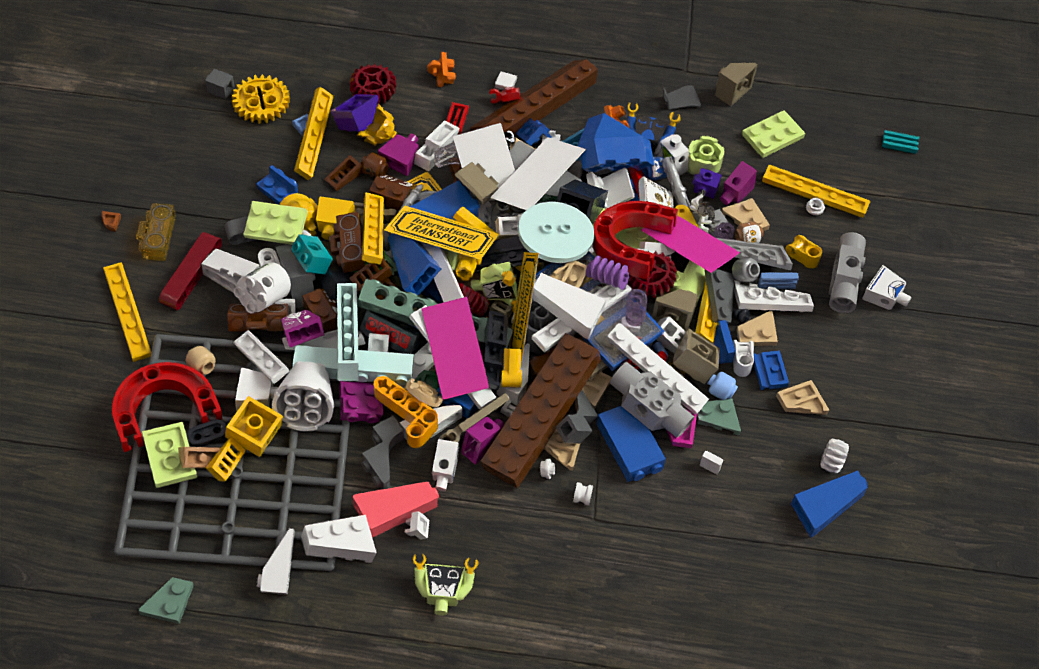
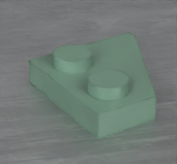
[696,399,741,435]
[139,577,194,624]

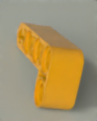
[374,376,438,448]

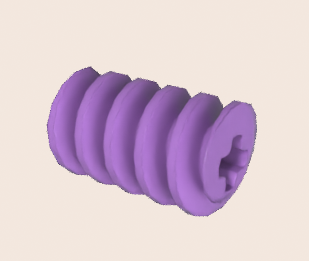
[586,256,629,290]

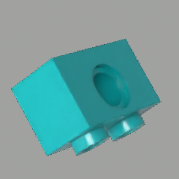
[291,234,333,274]

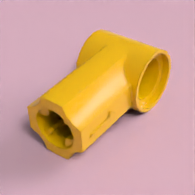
[455,253,482,281]
[501,349,522,388]

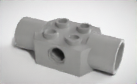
[828,232,866,313]
[610,362,695,438]

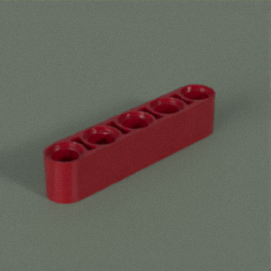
[159,232,222,310]

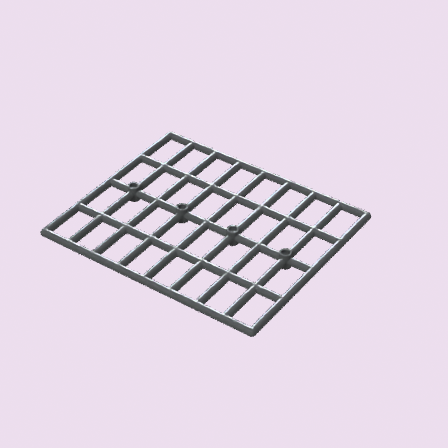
[114,334,354,571]

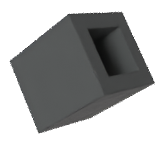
[205,69,234,99]

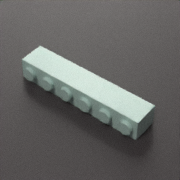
[337,283,359,381]
[292,345,414,385]

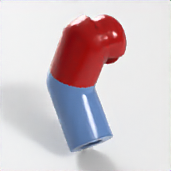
[652,341,668,362]

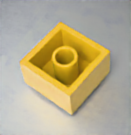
[225,396,283,457]

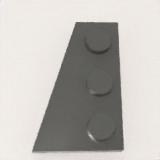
[704,269,734,324]

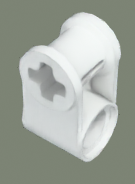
[733,340,754,377]

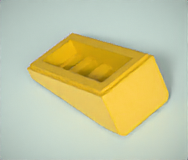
[206,437,246,482]

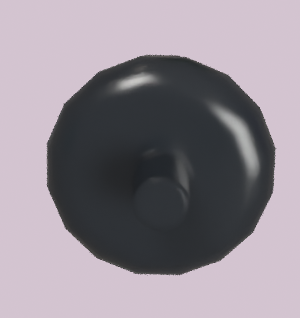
[732,306,751,324]

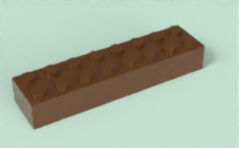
[481,333,601,489]

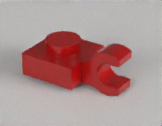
[489,87,520,103]

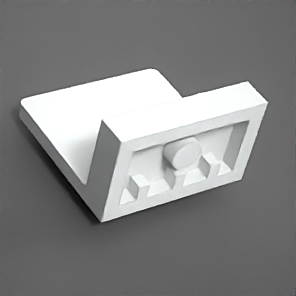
[586,168,635,209]

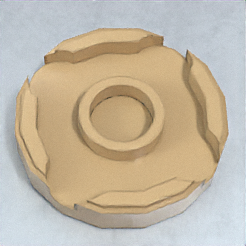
[405,379,443,407]

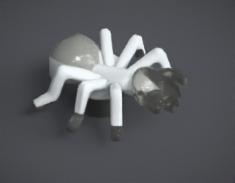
[689,190,716,235]

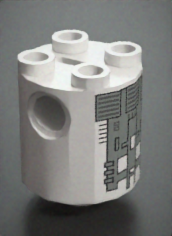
[234,262,291,313]

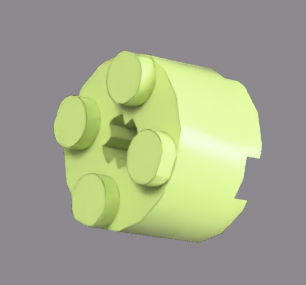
[688,136,724,175]

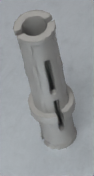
[661,156,691,208]

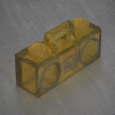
[136,203,176,261]

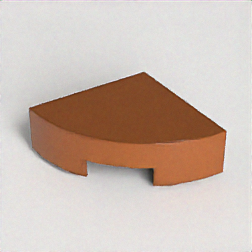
[101,211,121,232]

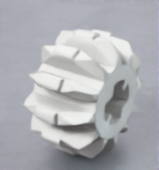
[821,439,849,473]

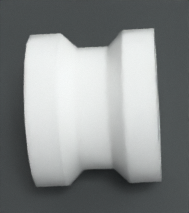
[573,482,593,505]

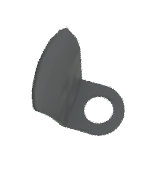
[662,86,701,110]

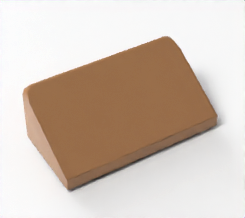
[178,447,221,468]

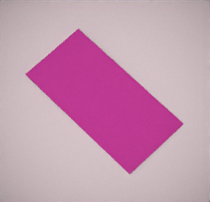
[641,215,740,273]
[421,297,489,400]

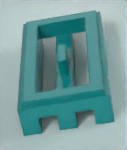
[882,130,919,154]

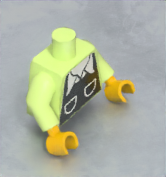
[471,262,517,313]
[413,554,478,616]

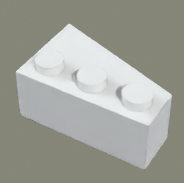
[201,249,259,293]
[301,515,376,563]

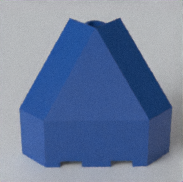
[578,113,655,173]

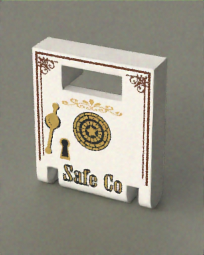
[639,176,673,208]

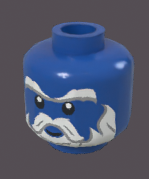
[642,156,667,181]

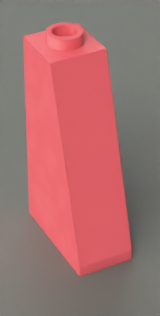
[352,482,439,538]

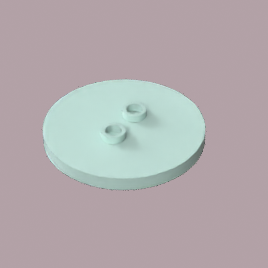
[518,202,594,263]

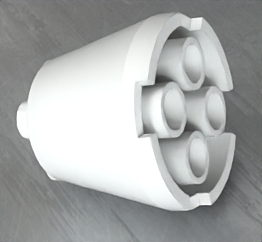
[272,361,334,431]

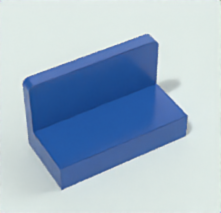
[712,320,735,364]

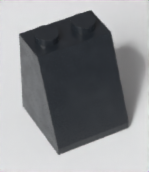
[556,179,608,224]

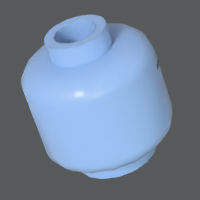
[707,372,738,400]

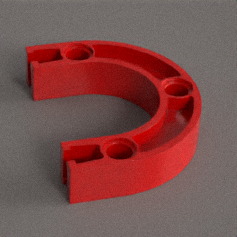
[593,201,678,280]
[112,362,222,452]

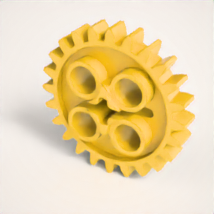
[232,75,290,124]

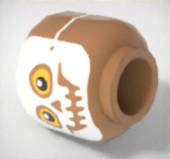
[735,221,763,243]

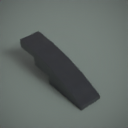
[482,311,508,390]

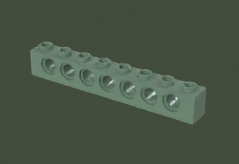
[357,279,513,349]

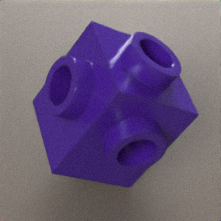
[692,168,722,199]

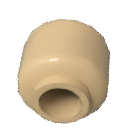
[186,346,215,375]

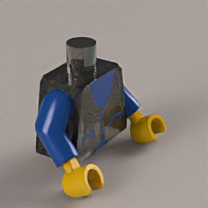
[627,103,681,152]

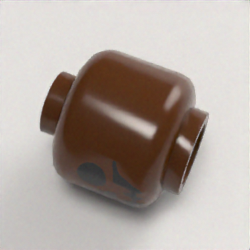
[361,153,389,178]

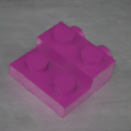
[339,381,383,423]

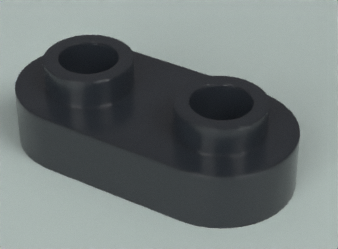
[187,419,227,447]

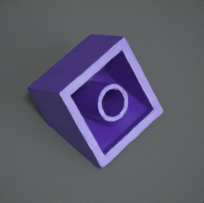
[331,94,378,132]

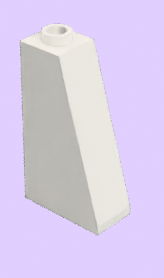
[532,273,606,340]

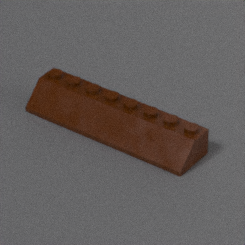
[471,59,598,138]

